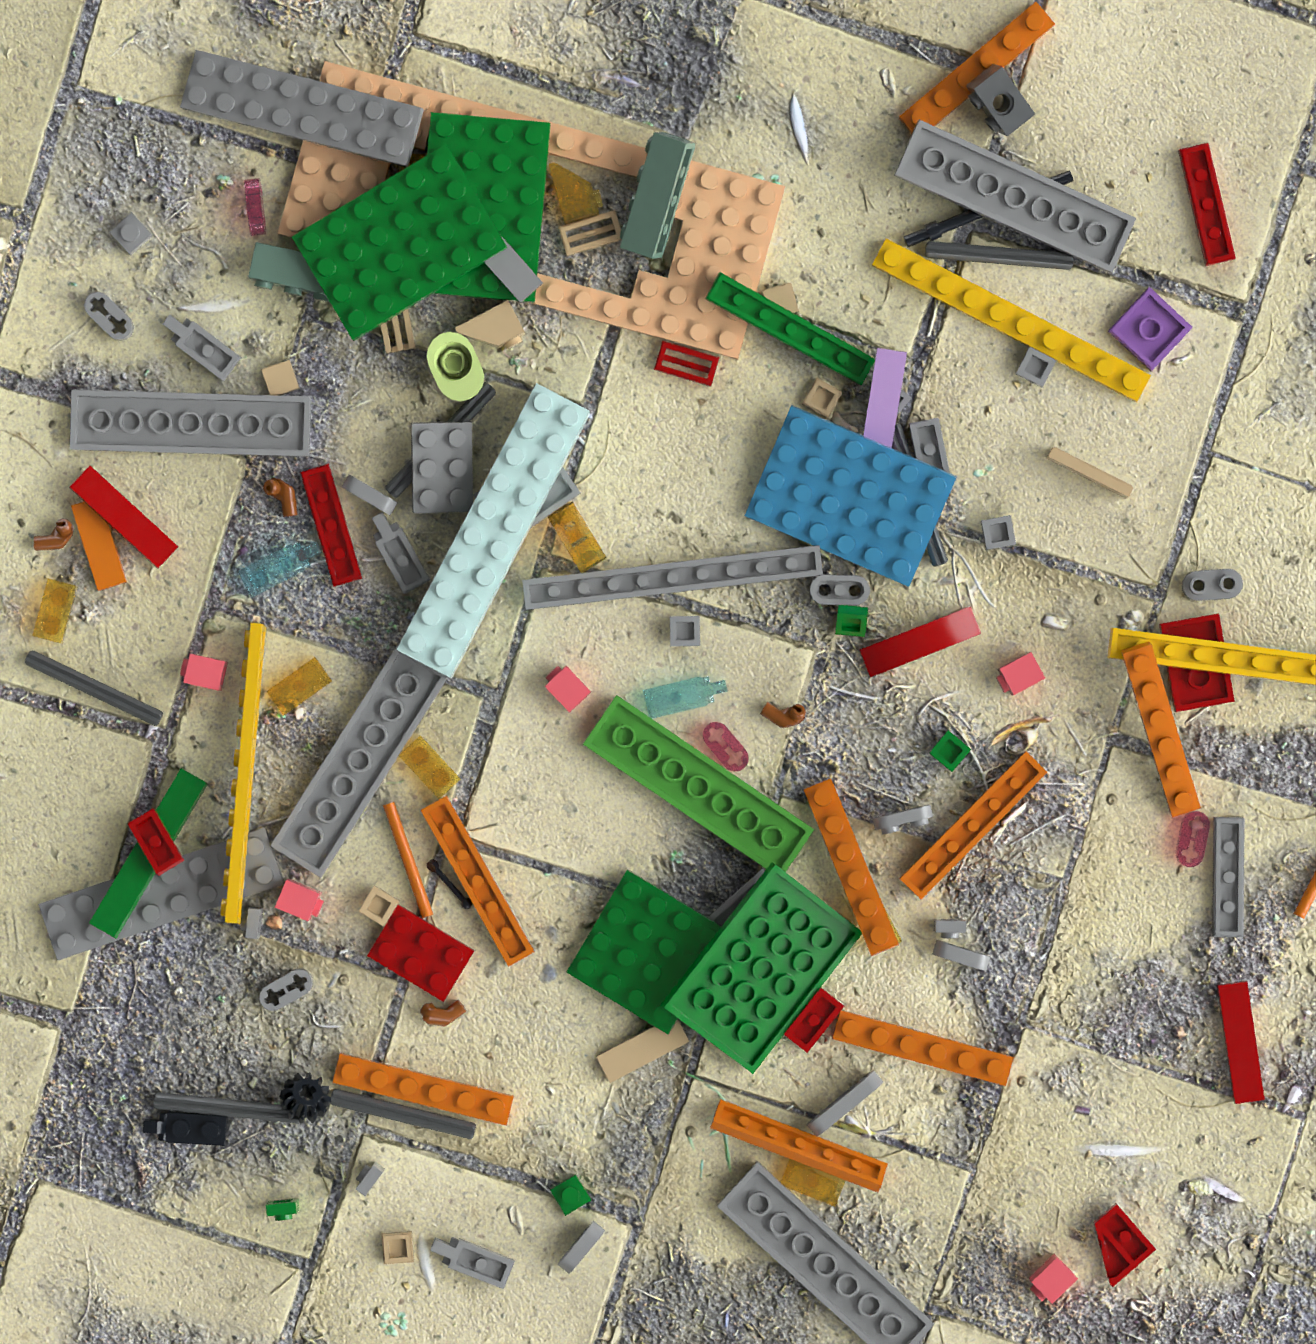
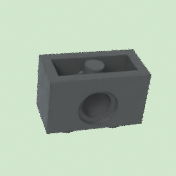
[966,64,1035,136]

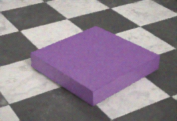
[1108,287,1193,371]

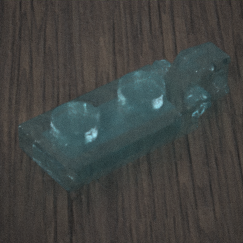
[238,542,322,598]
[643,676,728,719]

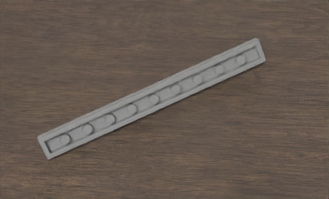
[522,545,823,610]

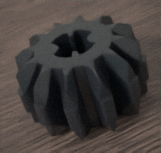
[279,1072,331,1125]

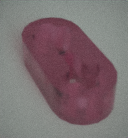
[244,178,266,236]
[703,722,749,772]
[1176,811,1210,867]

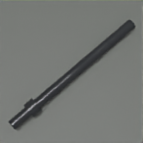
[903,170,1074,248]

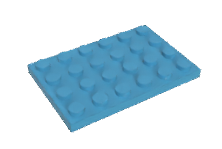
[744,405,957,587]

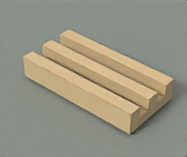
[558,210,622,257]
[381,309,416,354]

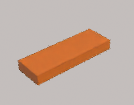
[71,502,128,591]

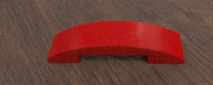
[859,606,981,677]

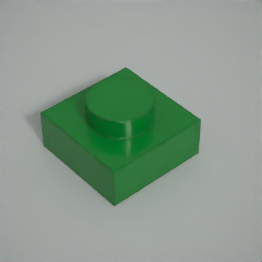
[835,605,868,637]
[929,730,971,772]
[550,1174,591,1216]
[266,1198,299,1221]

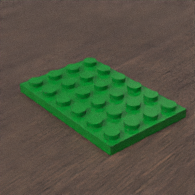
[427,112,551,303]
[292,144,508,341]
[661,862,862,1074]

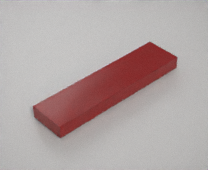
[1178,142,1236,266]
[300,464,363,587]
[69,466,179,569]
[1217,981,1265,1104]

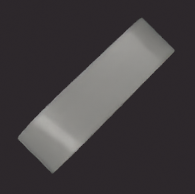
[84,292,134,341]
[342,474,397,515]
[932,940,991,971]
[259,969,314,1011]
[557,1221,605,1274]

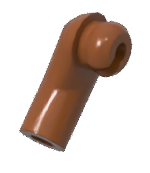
[263,478,298,517]
[34,518,74,551]
[760,702,806,728]
[420,1000,467,1026]

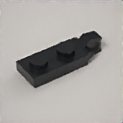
[143,1111,228,1146]

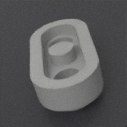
[1182,569,1243,601]
[810,575,870,606]
[872,805,933,835]

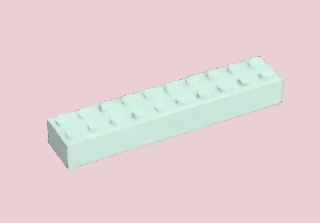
[397,383,590,679]

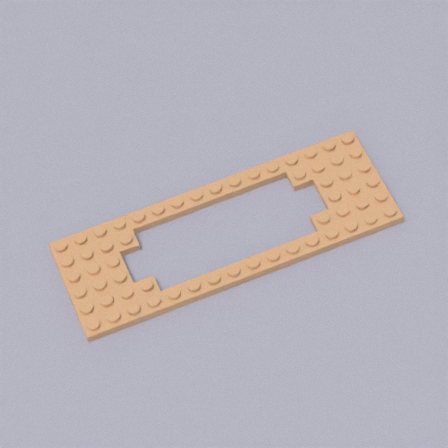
[278,61,785,360]

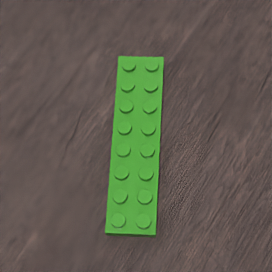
[583,695,815,872]

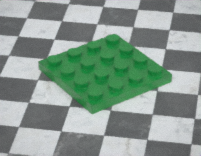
[566,869,721,1034]

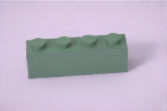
[620,132,696,259]
[248,242,330,302]

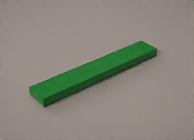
[705,272,875,386]
[89,768,208,939]

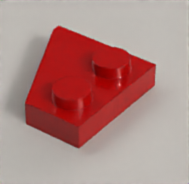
[1093,1203,1157,1287]

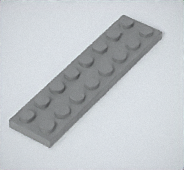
[180,50,424,167]
[894,119,1136,274]
[70,390,311,457]
[270,644,448,878]
[38,827,285,961]
[717,1161,934,1344]

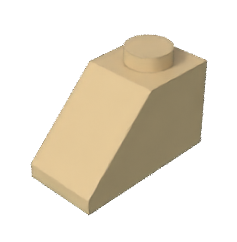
[455,300,526,350]

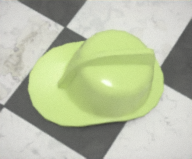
[427,332,484,401]

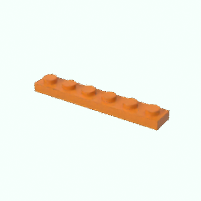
[899,2,1055,134]
[1121,641,1201,818]
[899,751,1047,900]
[803,778,899,957]
[421,795,535,967]
[832,1010,1014,1086]
[332,1053,514,1126]
[710,1099,888,1193]

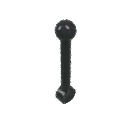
[426,859,473,909]

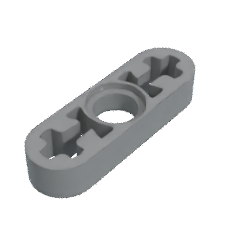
[807,1070,883,1137]

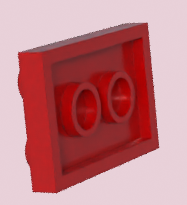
[1159,613,1235,712]
[367,904,475,1002]

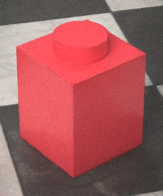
[996,652,1045,695]
[180,654,228,691]
[545,666,591,713]
[275,879,324,921]
[1029,1253,1078,1304]

